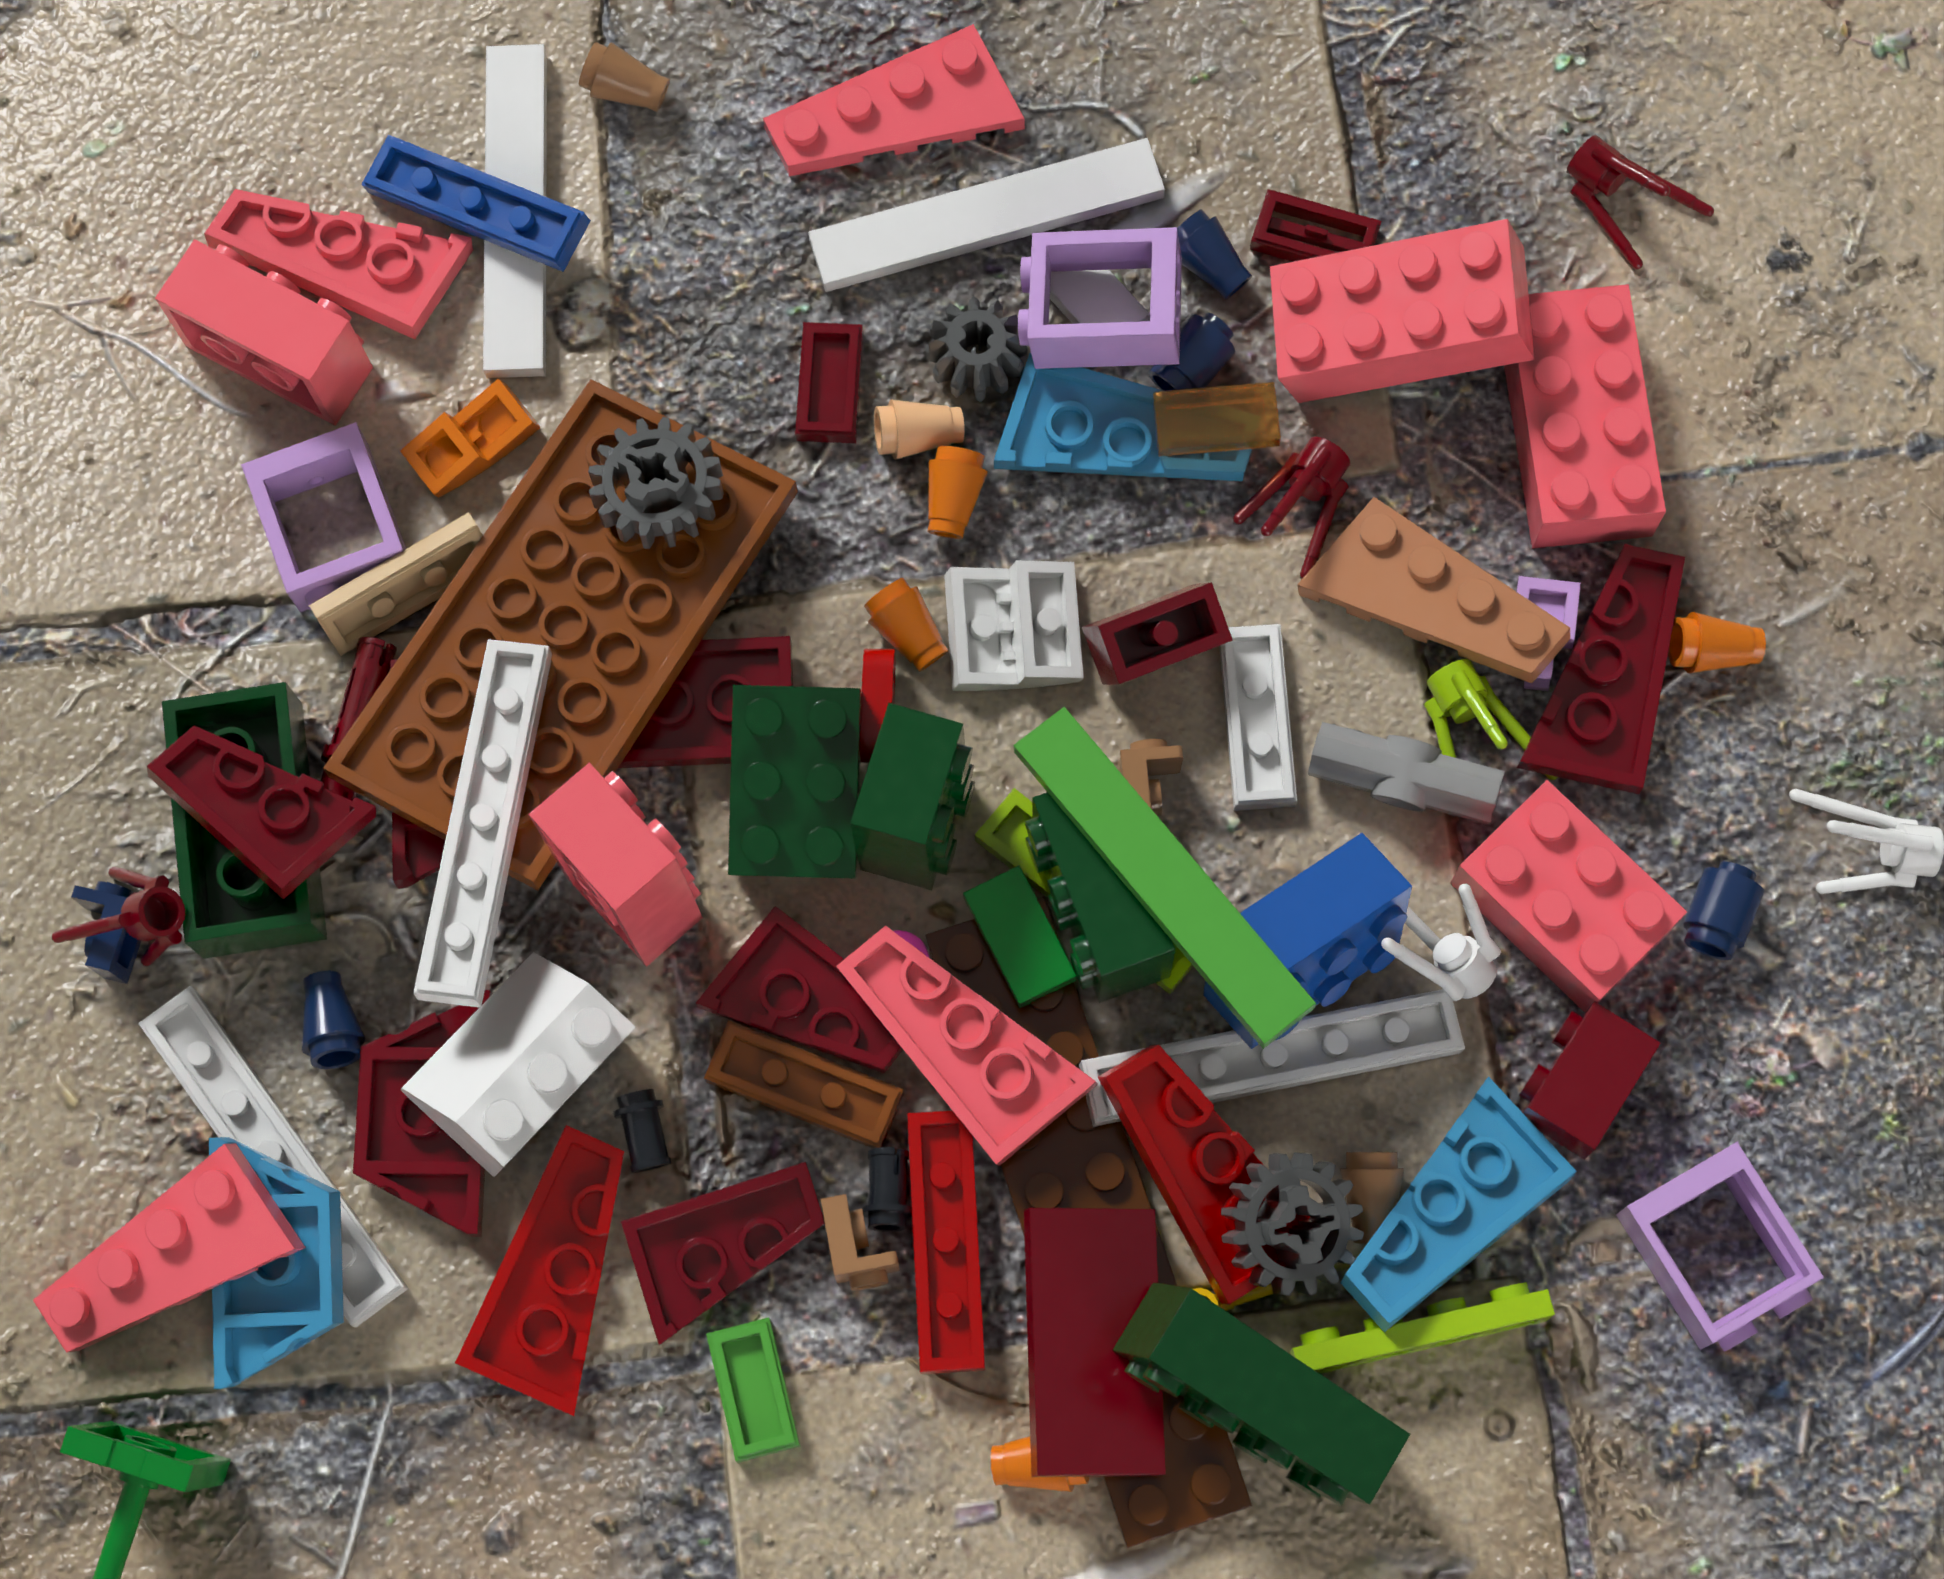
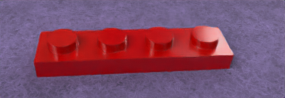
[907,1111,985,1374]

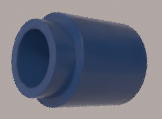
[1148,312,1236,398]
[1683,861,1765,960]

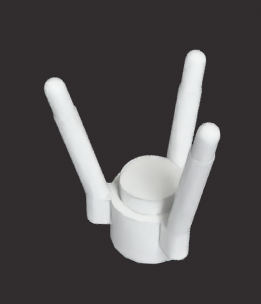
[1789,789,1944,894]
[1381,884,1501,1001]

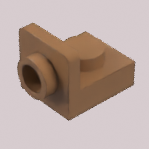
[1117,739,1183,816]
[821,1194,900,1291]

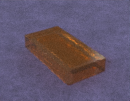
[1153,382,1281,457]

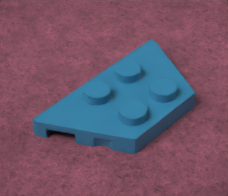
[209,1137,344,1389]

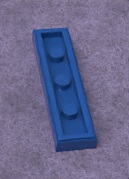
[361,135,591,272]

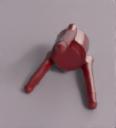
[1566,135,1714,270]
[1233,436,1350,579]
[51,867,185,966]

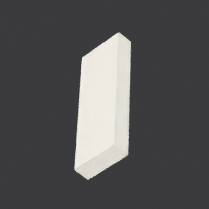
[1219,624,1297,811]

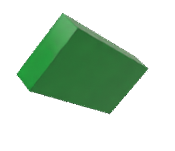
[963,865,1077,1008]

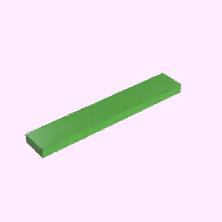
[1013,707,1316,1049]

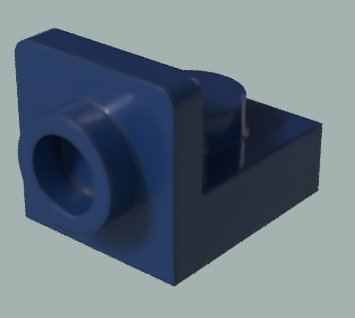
[71,881,142,984]

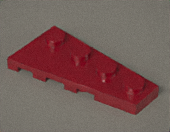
[1516,544,1685,795]

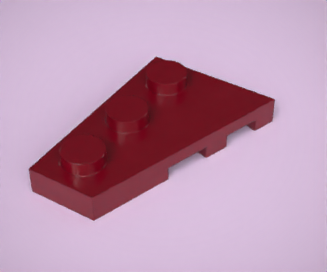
[146,726,376,899]
[696,906,903,1074]
[621,1162,825,1345]

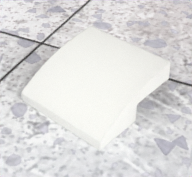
[944,560,1084,691]

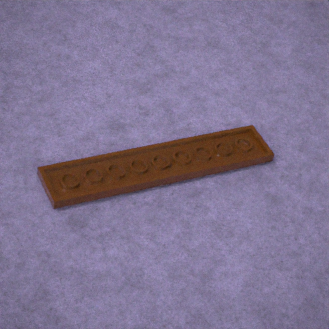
[925,896,1252,1549]

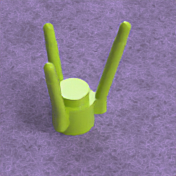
[1424,659,1558,780]

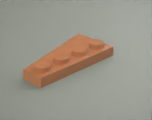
[1297,497,1571,683]

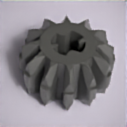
[926,295,1028,403]

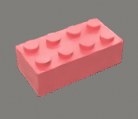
[1270,219,1535,403]
[1504,284,1666,549]
[528,762,703,967]

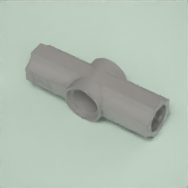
[1308,722,1505,825]

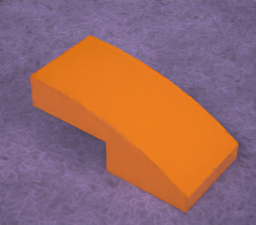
[400,378,541,498]

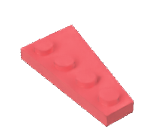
[763,24,1025,177]
[204,189,473,339]
[836,925,1098,1166]
[33,1144,306,1353]

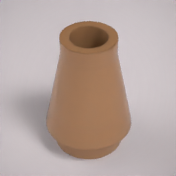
[579,42,670,112]
[1340,1152,1404,1244]

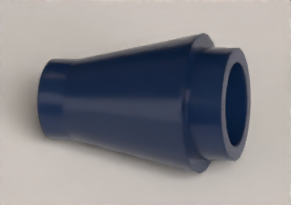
[1177,209,1252,300]
[302,970,365,1069]

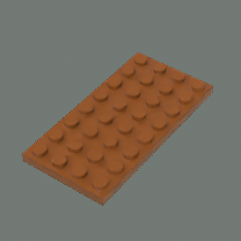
[323,379,798,891]

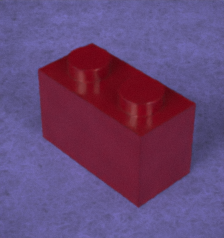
[1082,582,1233,685]
[1519,1001,1661,1160]

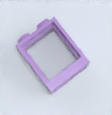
[1018,227,1182,369]
[241,422,406,612]
[1616,1142,1824,1352]

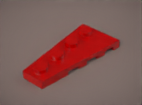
[1098,1045,1323,1305]
[455,1125,624,1417]

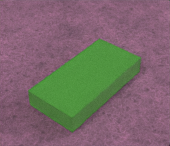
[706,1317,801,1463]

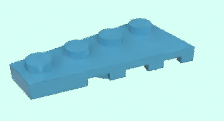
[994,353,1261,481]
[1340,1076,1577,1332]

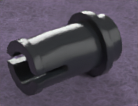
[613,1089,672,1173]
[862,1147,912,1232]

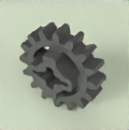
[588,417,724,549]
[1221,1153,1364,1296]

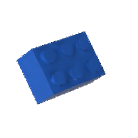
[1203,833,1412,1049]

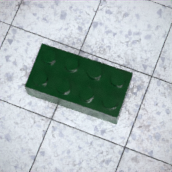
[162,682,327,959]
[1113,1283,1411,1506]

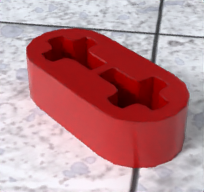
[860,649,896,763]

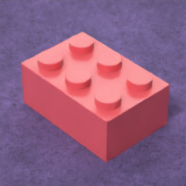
[155,239,373,426]
[1450,780,1687,1012]

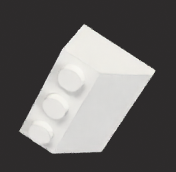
[401,952,635,1177]

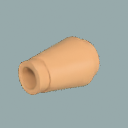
[874,399,965,460]

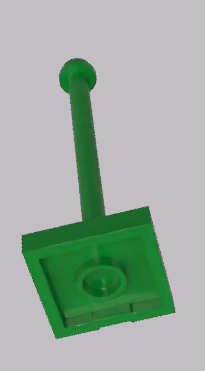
[60,1421,231,1579]

